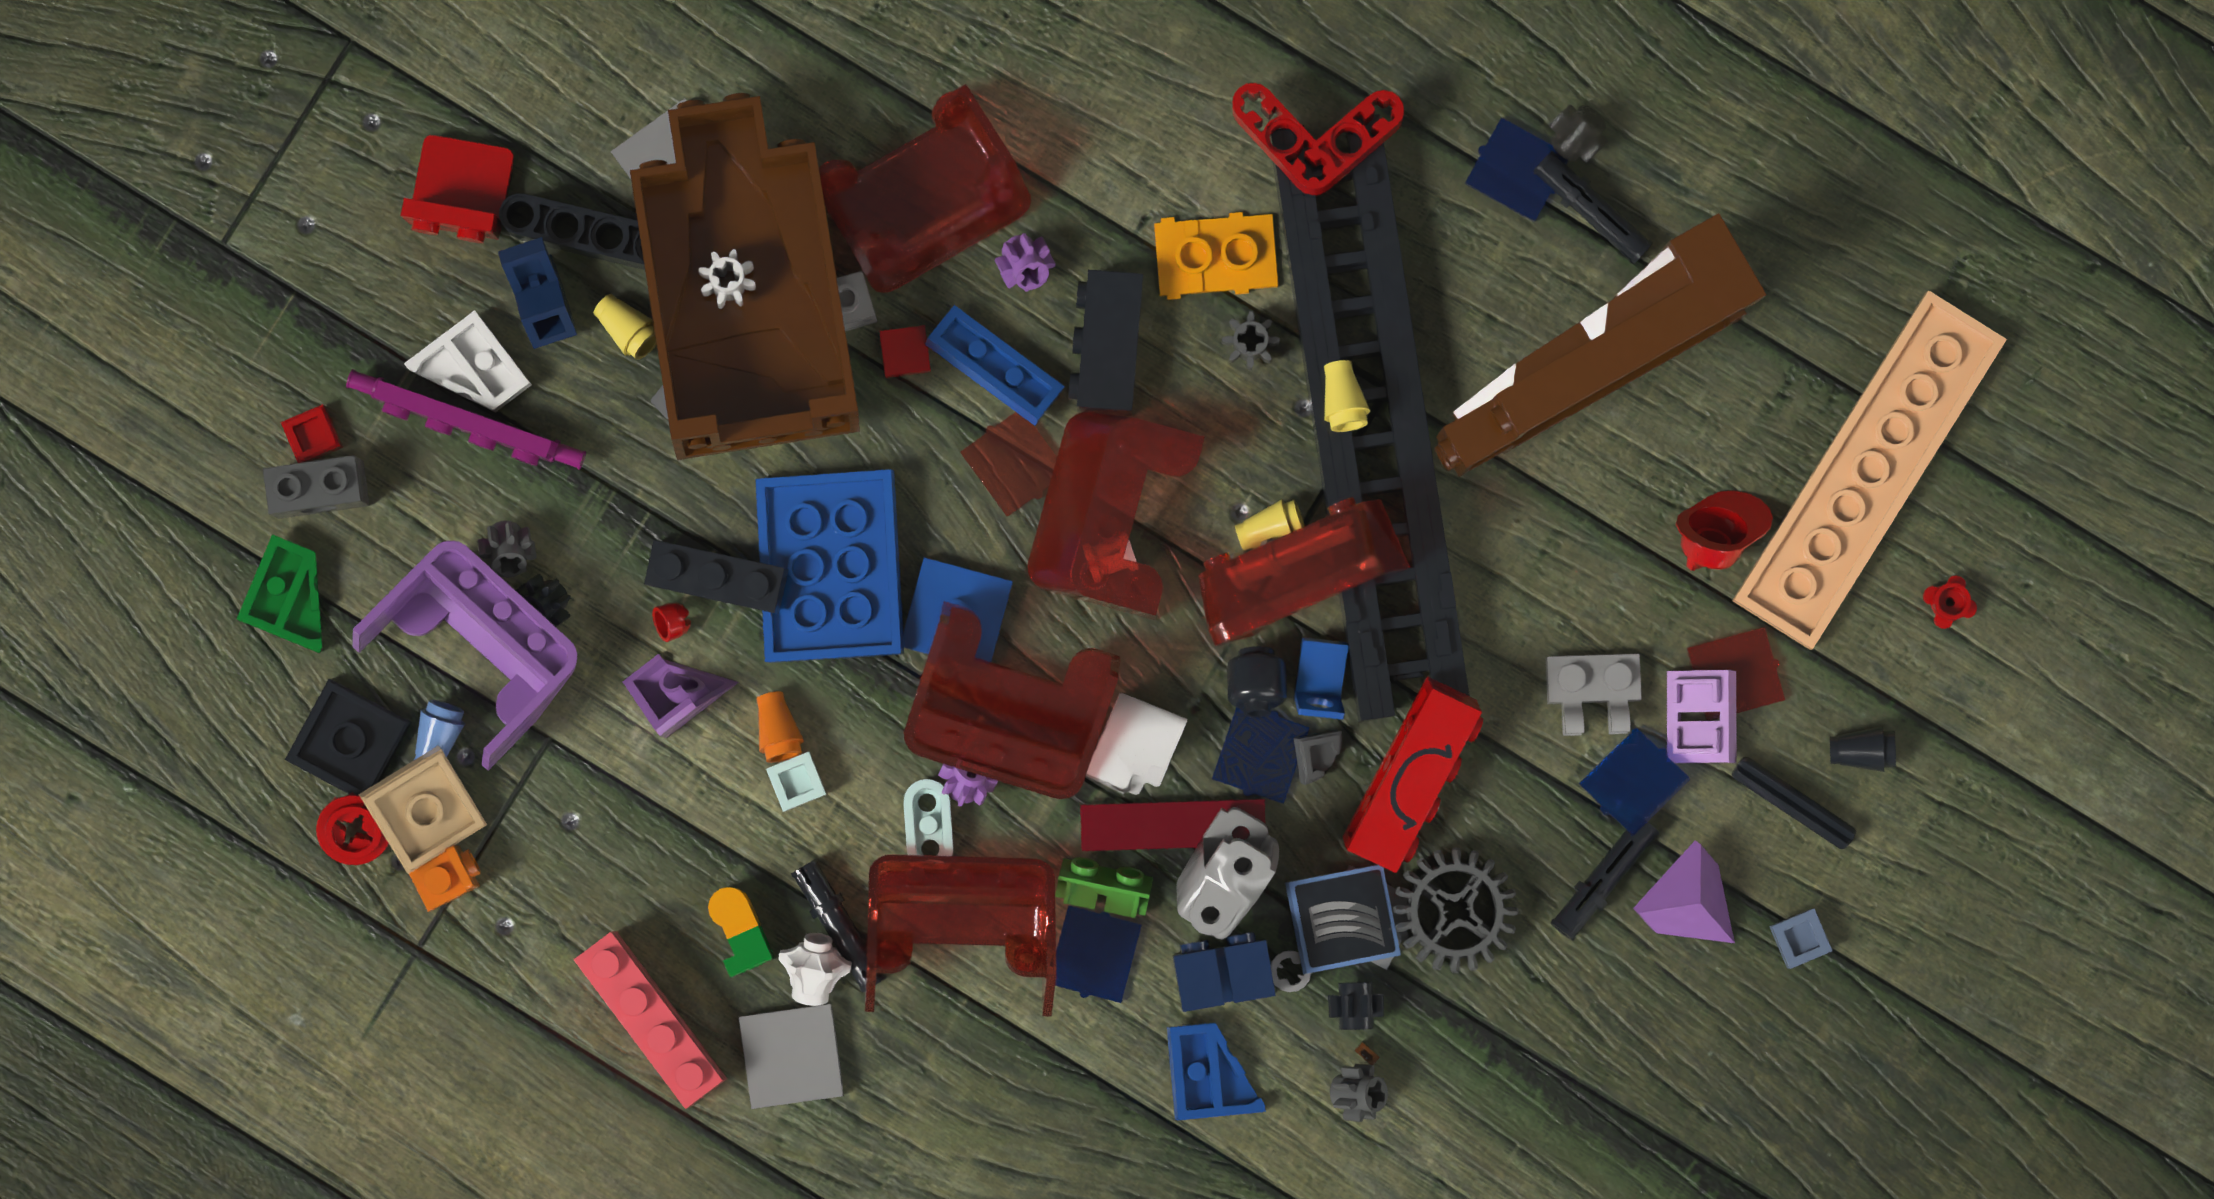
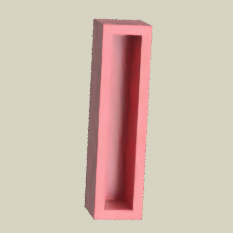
[574,931,727,1109]

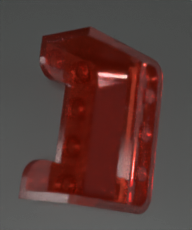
[1028,412,1205,620]
[904,601,1120,799]

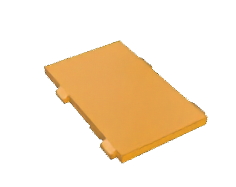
[1154,212,1278,300]

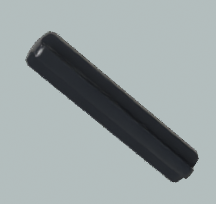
[1732,757,1856,849]

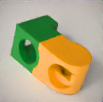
[708,887,776,978]

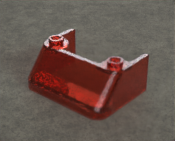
[1198,497,1410,647]
[865,854,1056,1017]

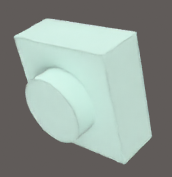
[766,752,827,812]

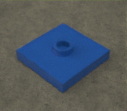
[903,558,1013,671]

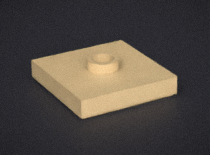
[359,746,487,874]

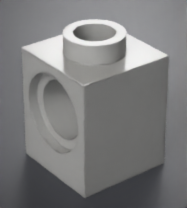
[837,271,877,331]

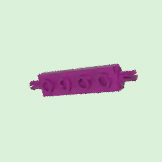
[346,369,586,470]

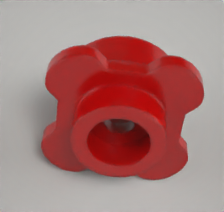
[1923,575,1977,629]

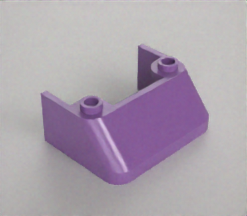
[352,541,577,771]

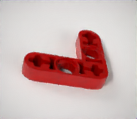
[1232,83,1404,195]

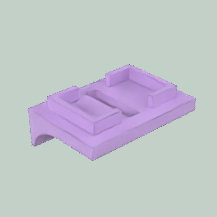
[1667,670,1737,763]

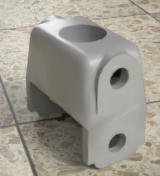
[1176,807,1279,939]

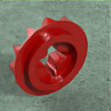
[316,792,388,865]

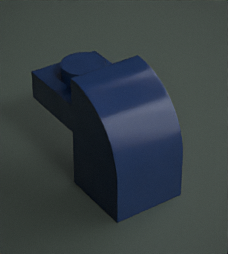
[498,237,577,349]

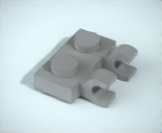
[1546,654,1642,736]

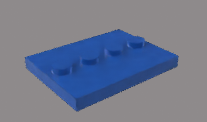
[755,469,904,663]

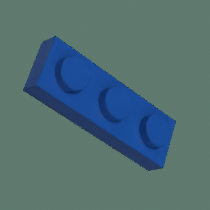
[925,305,1065,426]

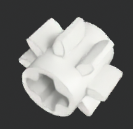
[699,249,756,309]

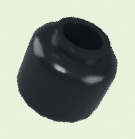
[1227,646,1287,718]

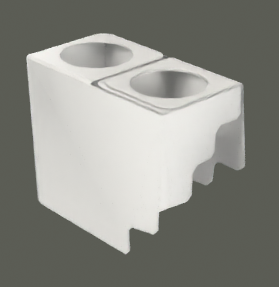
[1085,693,1188,795]

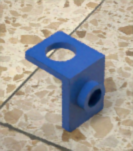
[1293,638,1348,719]

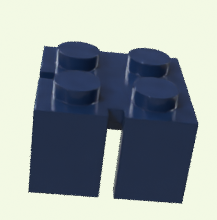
[1172,932,1276,1012]

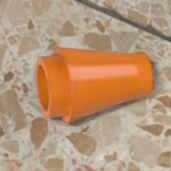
[756,691,804,763]

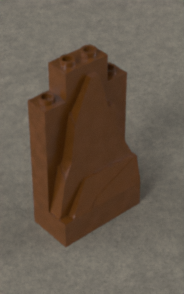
[630,93,860,460]
[1434,213,1767,477]

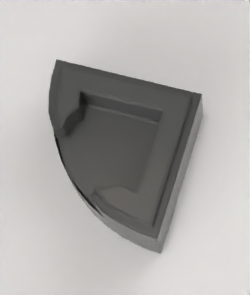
[1294,730,1342,785]

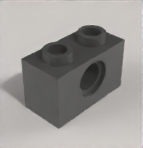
[263,455,370,519]

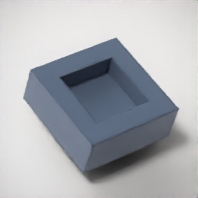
[1769,908,1832,969]

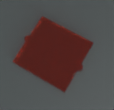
[960,412,1068,517]
[1686,627,1785,721]

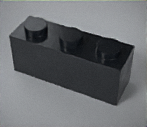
[1069,269,1143,416]

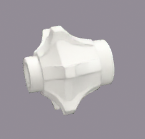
[779,933,852,1006]

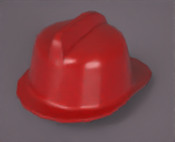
[1676,490,1773,571]

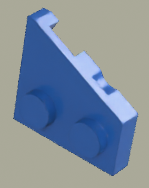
[1167,1023,1266,1120]

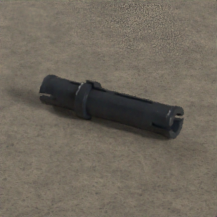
[1532,150,1653,264]
[1550,815,1659,941]
[791,859,887,993]

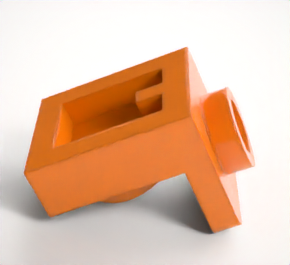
[409,845,481,912]

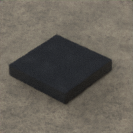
[285,679,412,795]

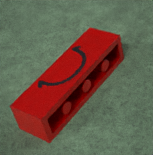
[1343,676,1484,873]

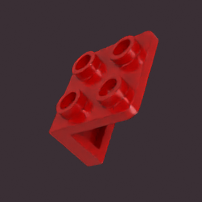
[400,135,514,243]

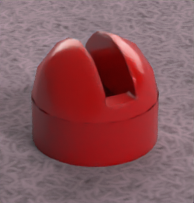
[652,602,691,642]

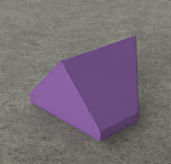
[622,654,739,738]
[1633,840,1735,943]

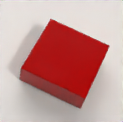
[879,325,931,378]
[281,404,343,463]

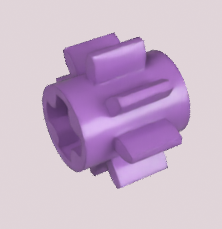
[995,233,1056,292]
[938,748,998,807]

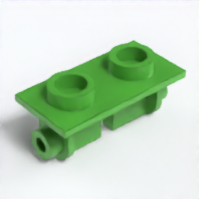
[1055,857,1153,918]

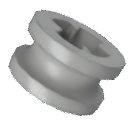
[1271,950,1311,992]

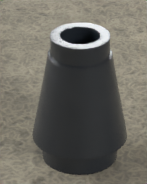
[1830,726,1896,772]

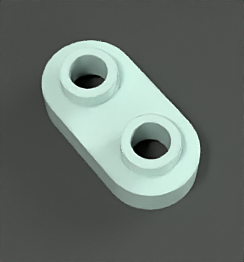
[904,779,954,872]

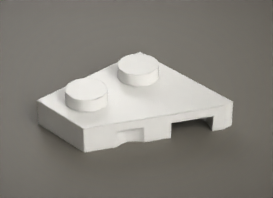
[404,310,532,413]

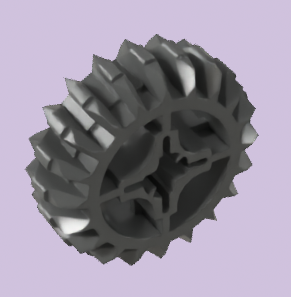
[1392,848,1519,973]

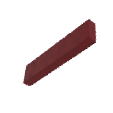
[1080,799,1266,851]

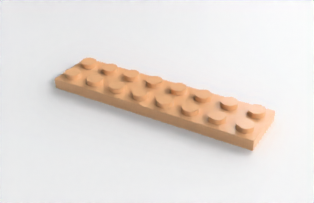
[1732,291,2007,650]

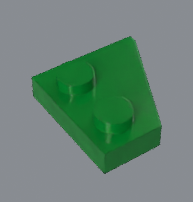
[236,534,322,653]

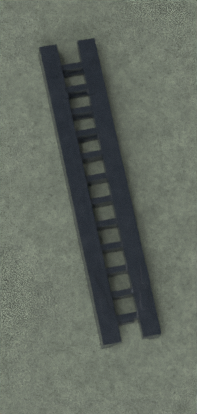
[1270,114,1470,723]

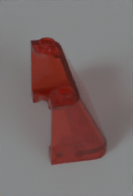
[819,84,1032,293]

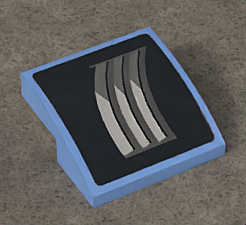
[1285,865,1401,974]

